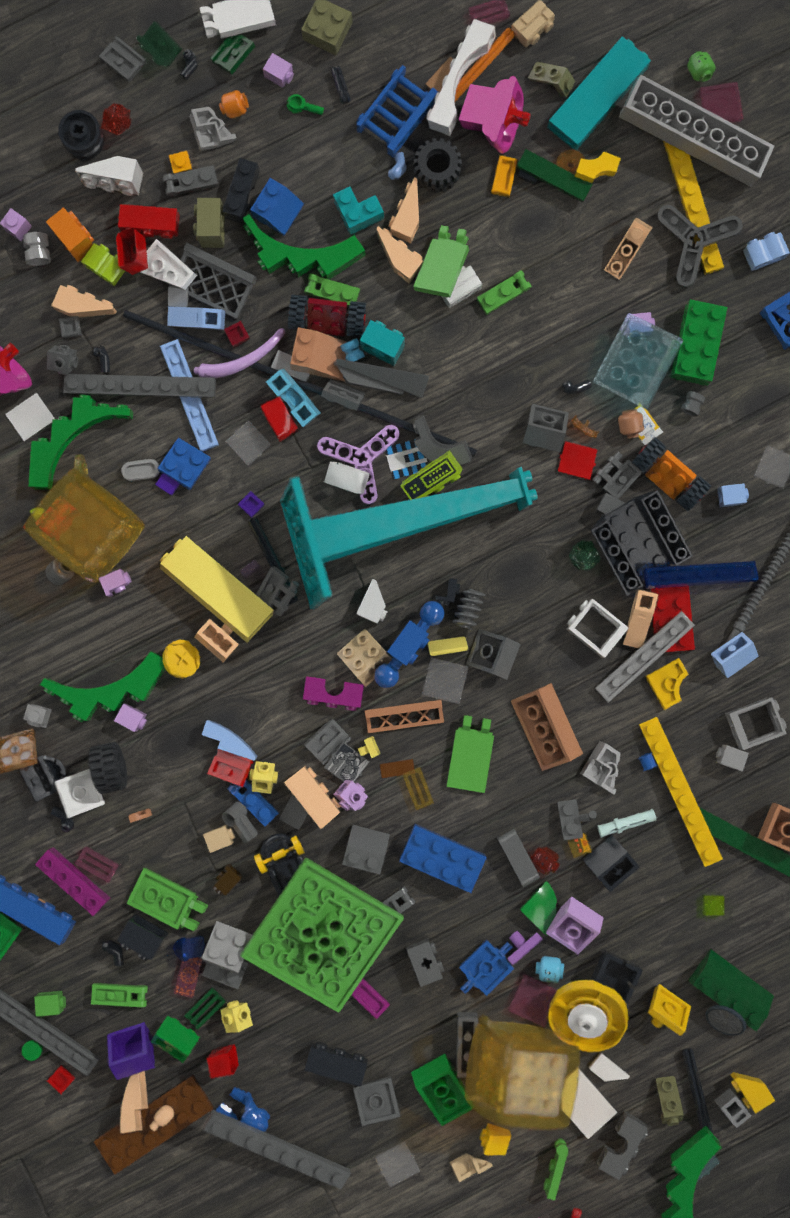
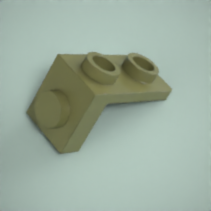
[528,62,575,97]
[656,1076,684,1126]

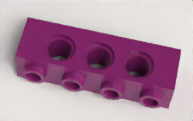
[35,847,110,916]

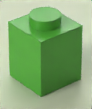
[34,991,66,1017]

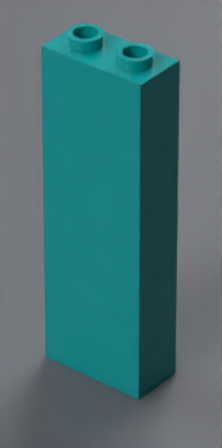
[547,36,651,152]

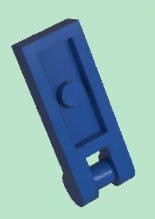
[227,779,279,826]

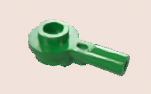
[287,94,324,115]

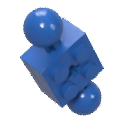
[374,601,444,688]

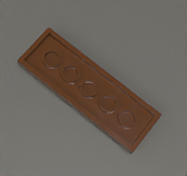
[94,1074,214,1175]

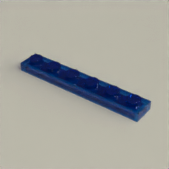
[643,561,759,589]

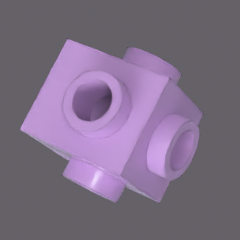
[333,780,368,811]

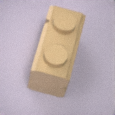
[511,0,555,47]

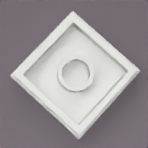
[54,769,105,818]

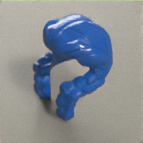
[216,1087,270,1132]

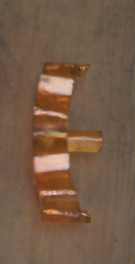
[571,415,600,438]

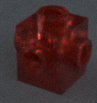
[101,103,132,136]

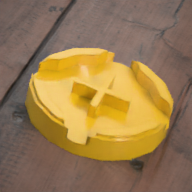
[162,640,200,679]

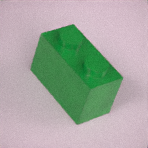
[151,1016,200,1063]

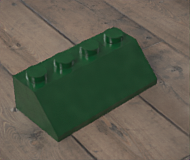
[688,949,774,1032]

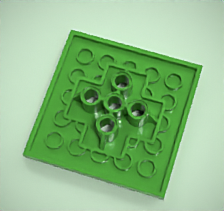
[241,858,404,1013]

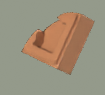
[128,808,152,823]

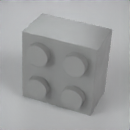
[202,921,253,975]

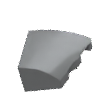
[190,107,236,151]
[580,741,620,795]

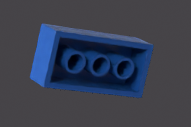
[399,824,487,893]

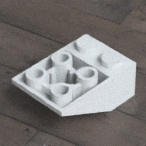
[75,156,143,196]

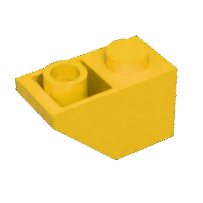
[730,1072,775,1114]
[480,1123,511,1155]

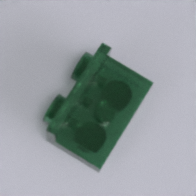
[136,21,182,67]

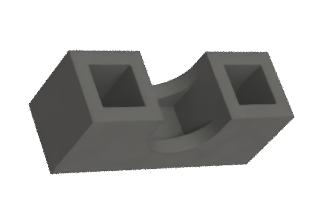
[596,1111,648,1180]

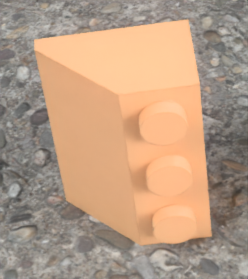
[284,766,341,829]

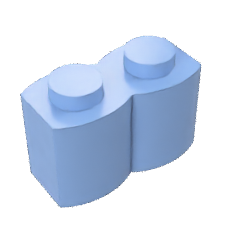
[743,232,790,271]

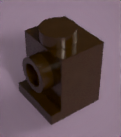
[213,863,243,896]

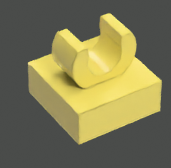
[358,736,381,758]

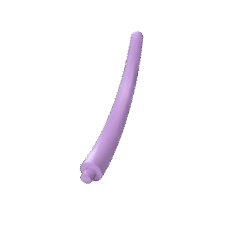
[194,328,285,378]

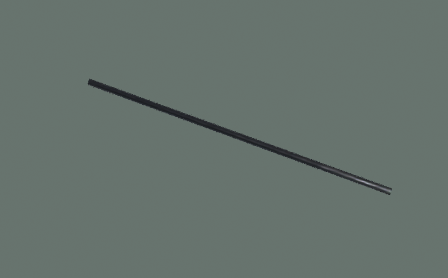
[123,310,477,456]

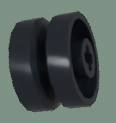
[58,110,105,160]

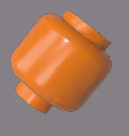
[219,90,249,119]

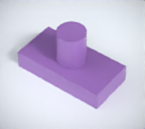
[507,931,543,965]

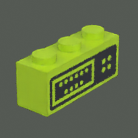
[400,450,462,500]

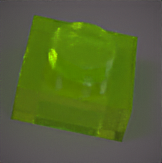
[703,895,724,916]

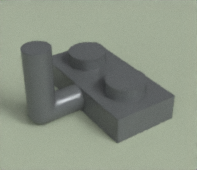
[557,799,597,841]

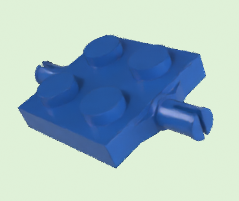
[459,939,514,996]

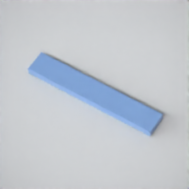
[160,339,219,452]

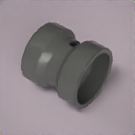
[680,391,705,417]

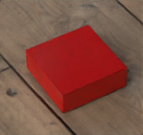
[47,1065,75,1094]

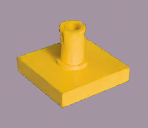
[648,984,691,1036]

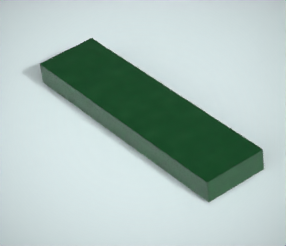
[517,149,593,203]

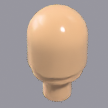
[149,1105,174,1131]

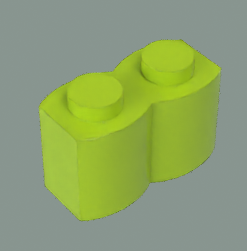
[81,243,125,286]

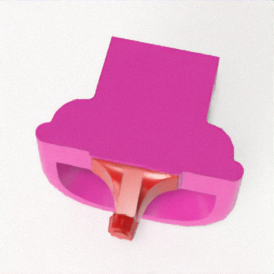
[459,76,531,154]
[0,343,32,396]

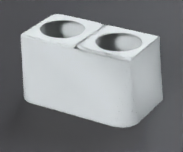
[324,462,370,494]

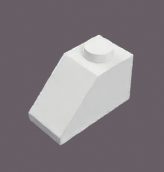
[357,579,387,624]

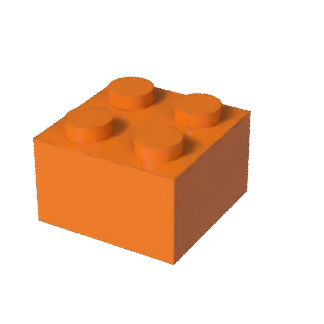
[46,207,94,262]

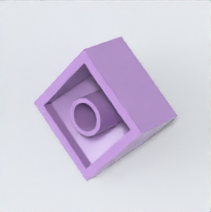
[546,897,603,954]

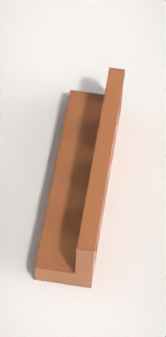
[365,700,444,733]

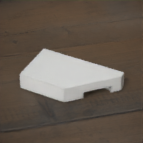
[589,1052,630,1081]

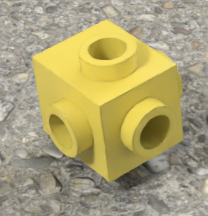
[249,761,278,794]
[220,1000,253,1033]

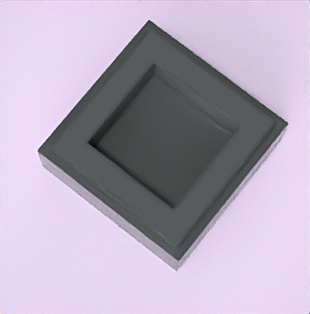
[59,316,82,339]

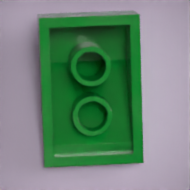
[411,1054,476,1126]

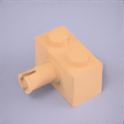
[195,619,239,663]

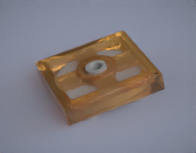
[0,728,37,774]

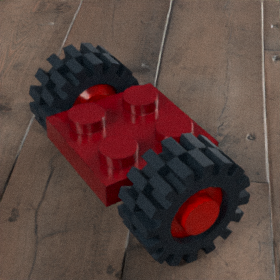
[288,295,366,337]

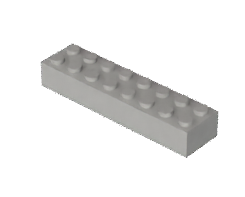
[619,75,774,187]

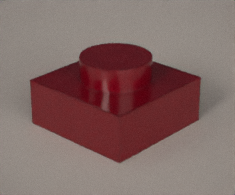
[224,321,250,348]

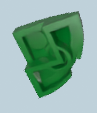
[520,881,557,936]

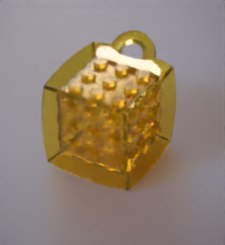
[24,454,145,583]
[465,1014,580,1130]

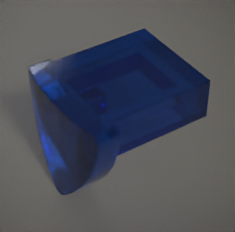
[173,935,205,962]

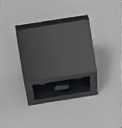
[582,835,640,892]

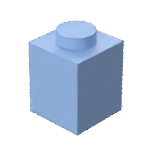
[717,484,749,507]

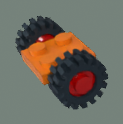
[632,437,711,512]

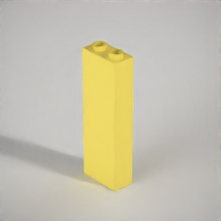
[160,536,274,643]

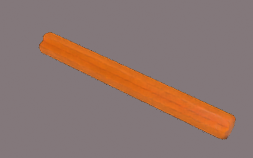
[455,28,515,101]

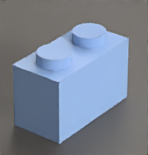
[711,632,759,678]

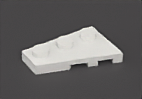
[140,239,197,290]

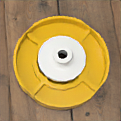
[548,980,628,1052]

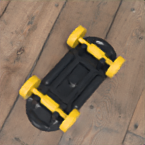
[254,834,305,896]

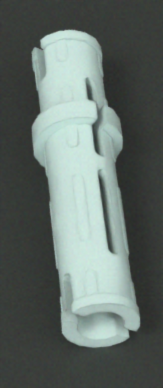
[597,809,656,837]

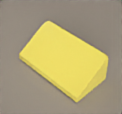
[428,636,468,656]

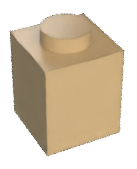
[203,825,235,853]

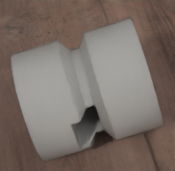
[23,232,51,266]

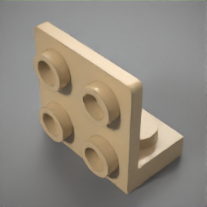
[337,629,392,687]

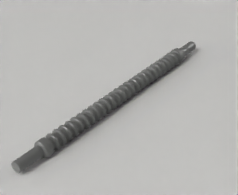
[726,529,790,643]

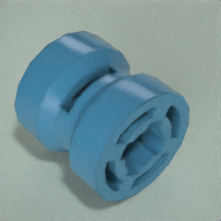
[340,338,365,362]

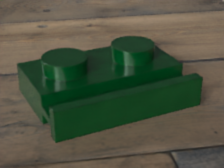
[210,34,256,75]

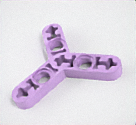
[317,425,399,505]

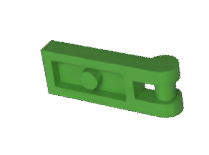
[477,270,532,315]
[304,274,360,307]
[91,983,148,1007]
[543,1138,568,1200]

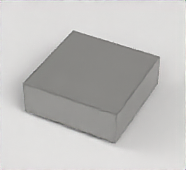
[168,286,188,307]

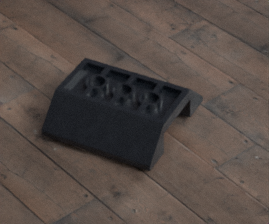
[590,490,693,596]

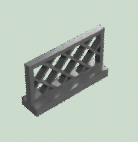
[169,243,258,319]

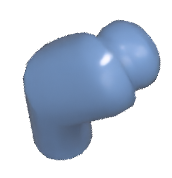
[388,152,406,180]

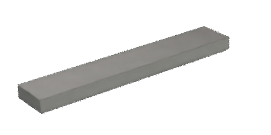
[595,611,695,703]

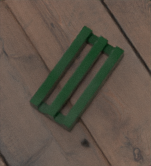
[184,987,226,1030]

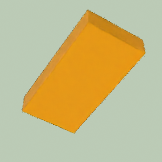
[491,155,518,197]

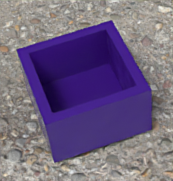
[107,1022,155,1080]

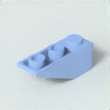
[167,307,225,330]

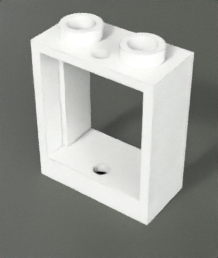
[566,599,628,658]

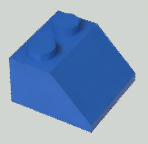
[250,178,304,236]

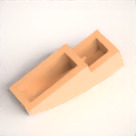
[120,1071,148,1133]

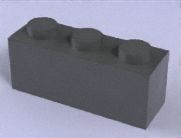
[456,1012,478,1078]

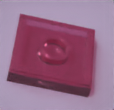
[699,82,744,122]
[508,974,558,1027]

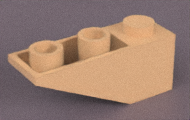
[389,178,419,243]
[604,218,653,280]
[376,226,423,283]
[52,285,117,317]
[623,589,658,648]

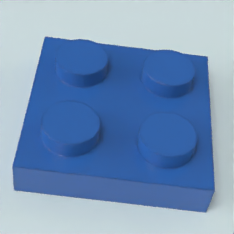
[158,438,211,490]

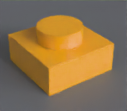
[169,151,192,174]

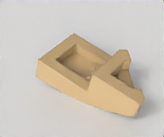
[449,1154,493,1182]

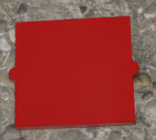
[558,441,598,480]

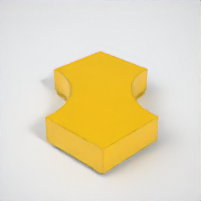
[575,151,621,183]

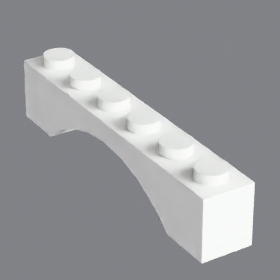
[427,19,496,136]

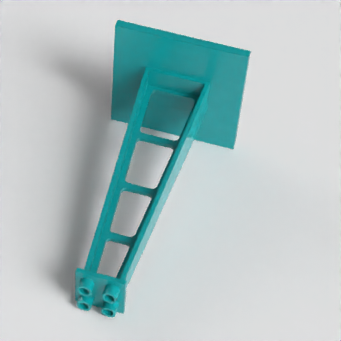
[280,467,538,609]

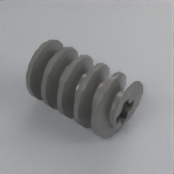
[452,589,486,631]

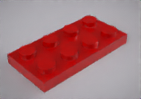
[649,574,695,652]

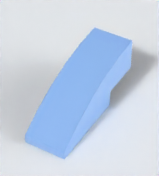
[202,720,257,761]

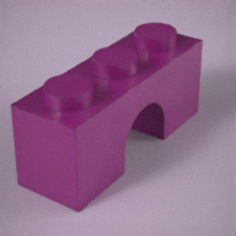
[303,676,364,711]

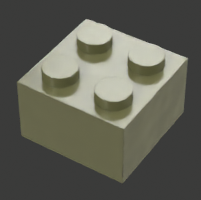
[301,0,352,55]
[193,198,225,248]

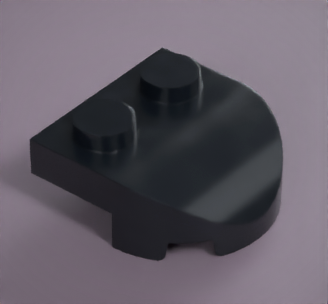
[17,755,66,803]

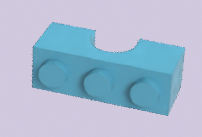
[266,369,321,427]

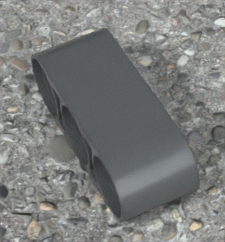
[497,829,540,887]

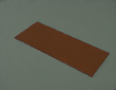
[380,759,415,778]

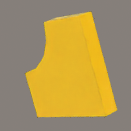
[645,658,689,710]

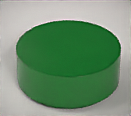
[22,1039,43,1061]

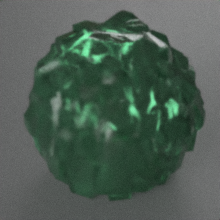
[569,540,601,571]

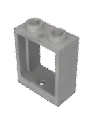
[725,697,787,750]

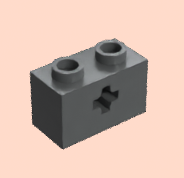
[407,938,444,987]

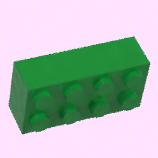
[671,299,728,386]

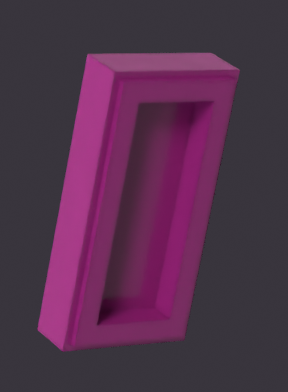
[352,978,390,1019]

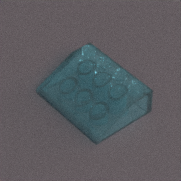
[593,313,684,409]

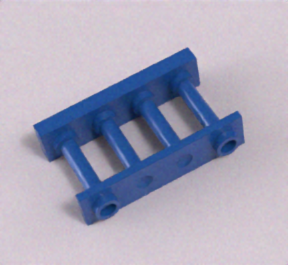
[356,65,439,157]

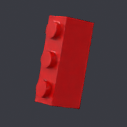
[118,204,180,239]

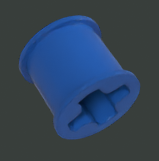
[638,752,657,771]

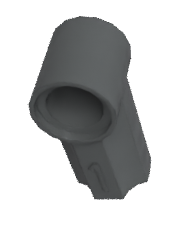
[222,802,258,843]

